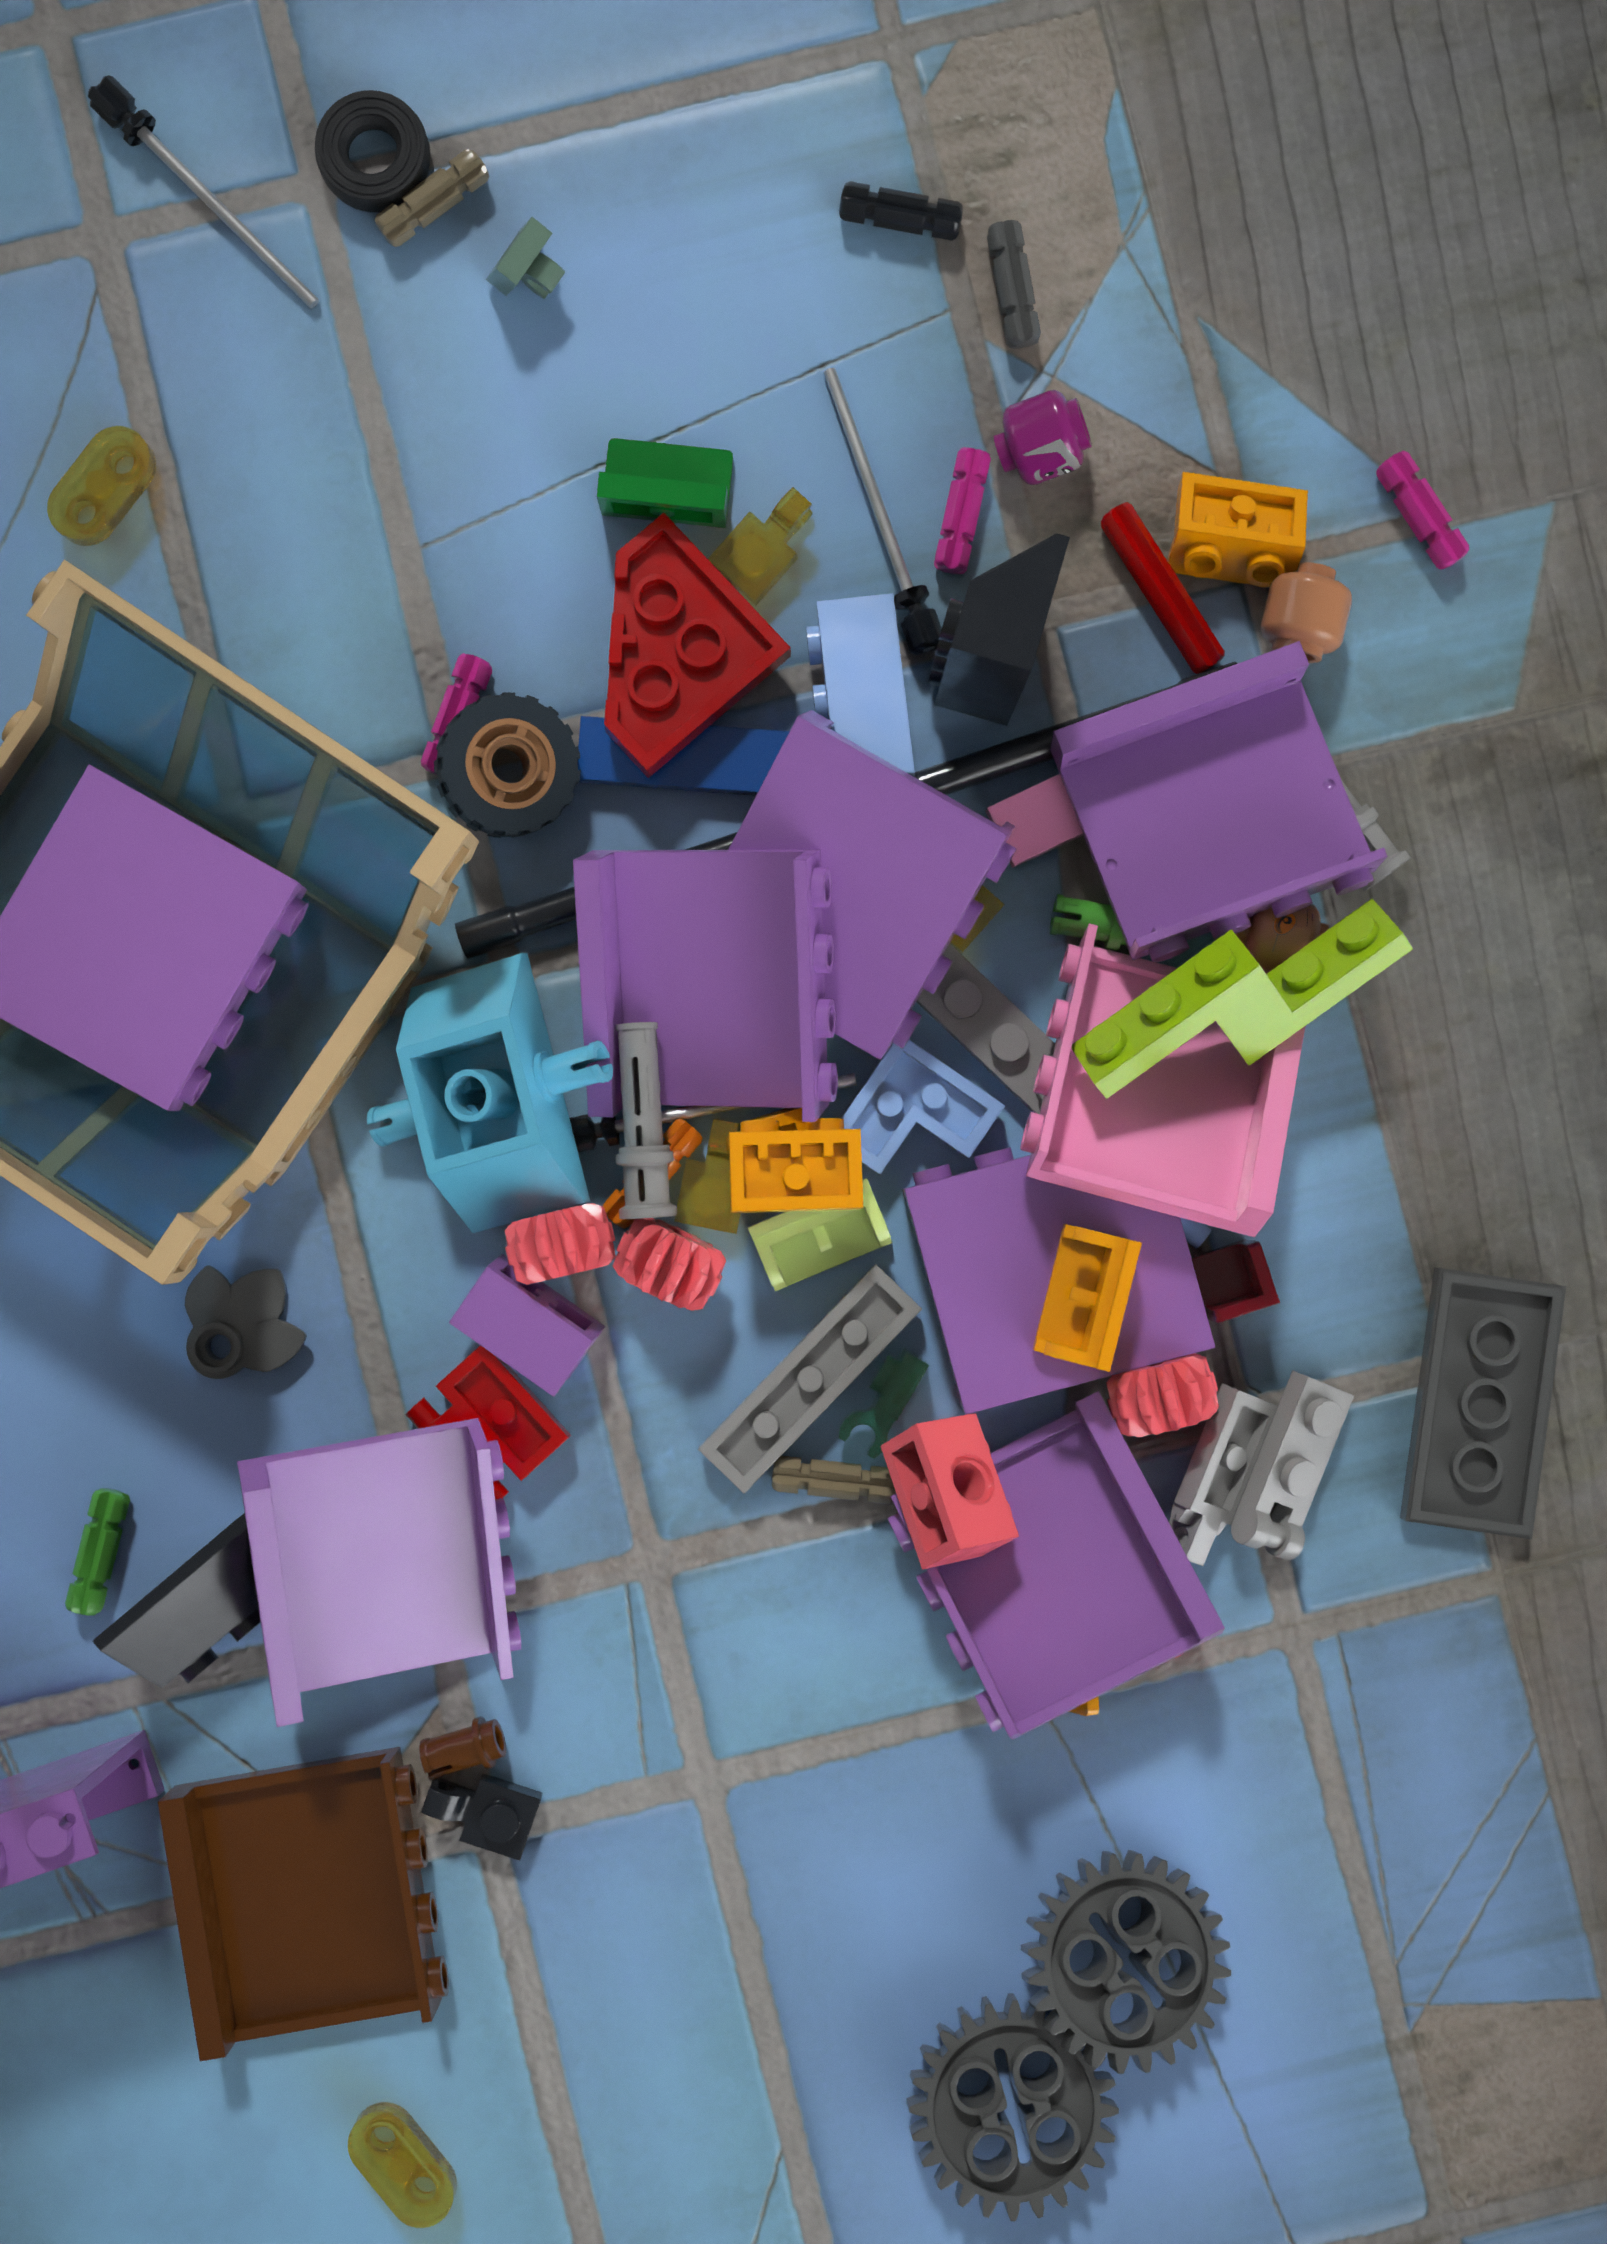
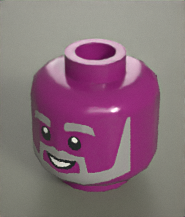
[993,390,1092,485]

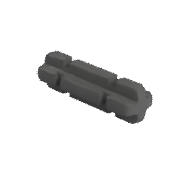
[987,220,1041,349]

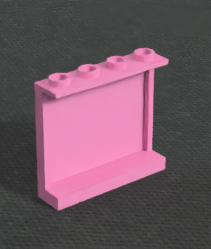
[1020,923,1305,1237]

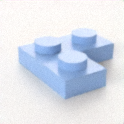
[841,1040,1005,1175]

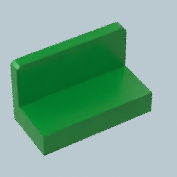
[596,438,733,528]

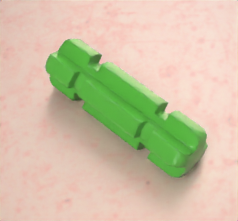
[65,1488,130,1616]

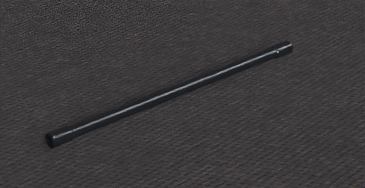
[455,661,1237,959]

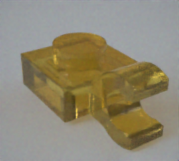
[708,487,813,606]
[674,1119,741,1234]

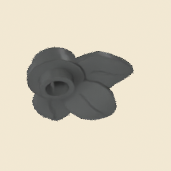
[184,1265,307,1379]

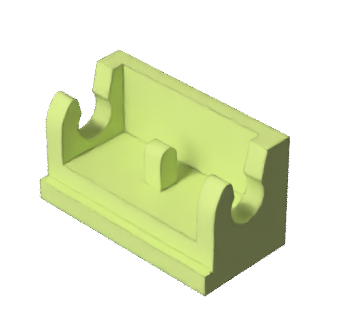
[748,1178,892,1291]

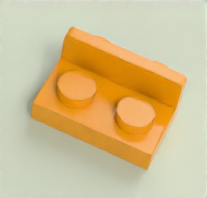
[1167,472,1308,587]
[726,1118,864,1213]

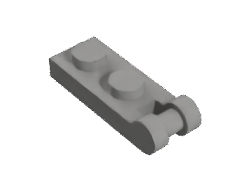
[1231,1370,1354,1561]

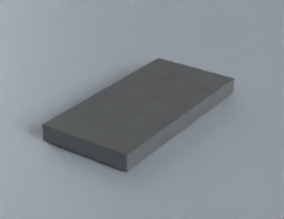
[1400,1267,1566,1539]

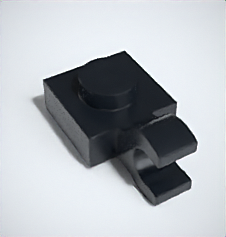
[421,1773,542,1861]

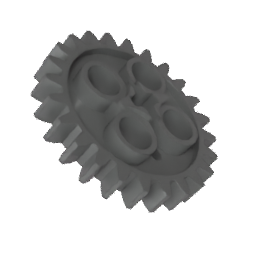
[1020,1850,1231,2074]
[906,1993,1119,2221]

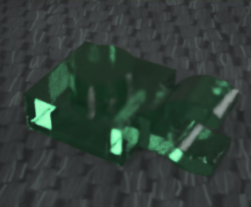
[838,1348,929,1459]

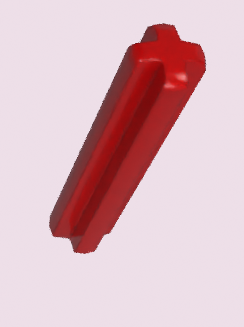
[1101,502,1225,674]

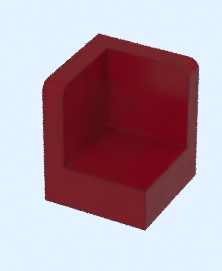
[1191,1239,1280,1323]

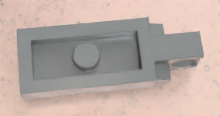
[1169,1383,1278,1566]

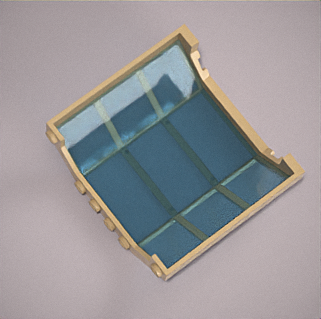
[0,559,479,1285]

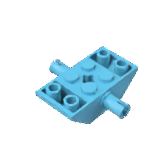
[367,953,613,1233]

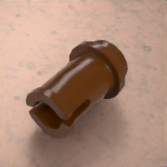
[419,1716,506,1781]

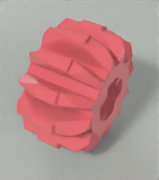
[504,1203,616,1285]
[612,1218,726,1311]
[1106,1353,1219,1438]

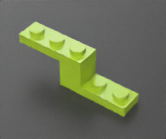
[1071,898,1413,1099]

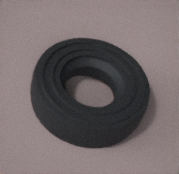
[315,90,430,212]

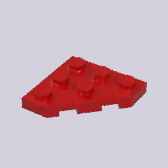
[604,513,791,778]

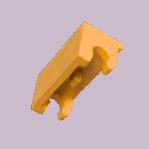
[1032,1224,1142,1372]

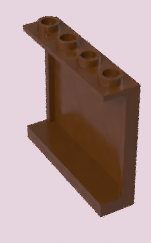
[158,1747,449,2062]

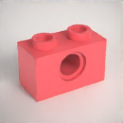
[880,1413,1019,1570]

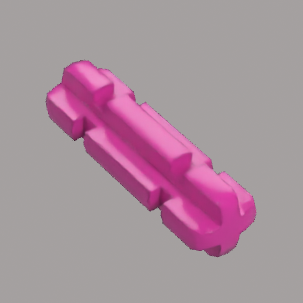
[934,447,991,575]
[1376,450,1469,570]
[421,653,492,775]

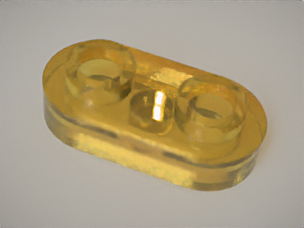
[47,426,156,546]
[348,2102,457,2228]

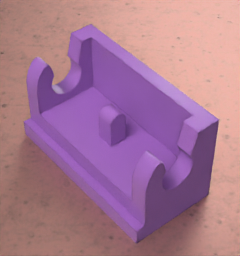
[449,1254,606,1397]

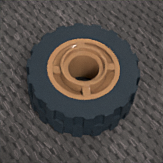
[434,692,581,838]

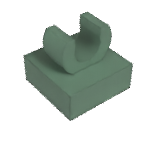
[486,217,565,299]

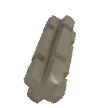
[374,149,490,247]
[772,1456,896,1504]

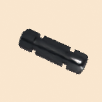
[839,181,963,241]

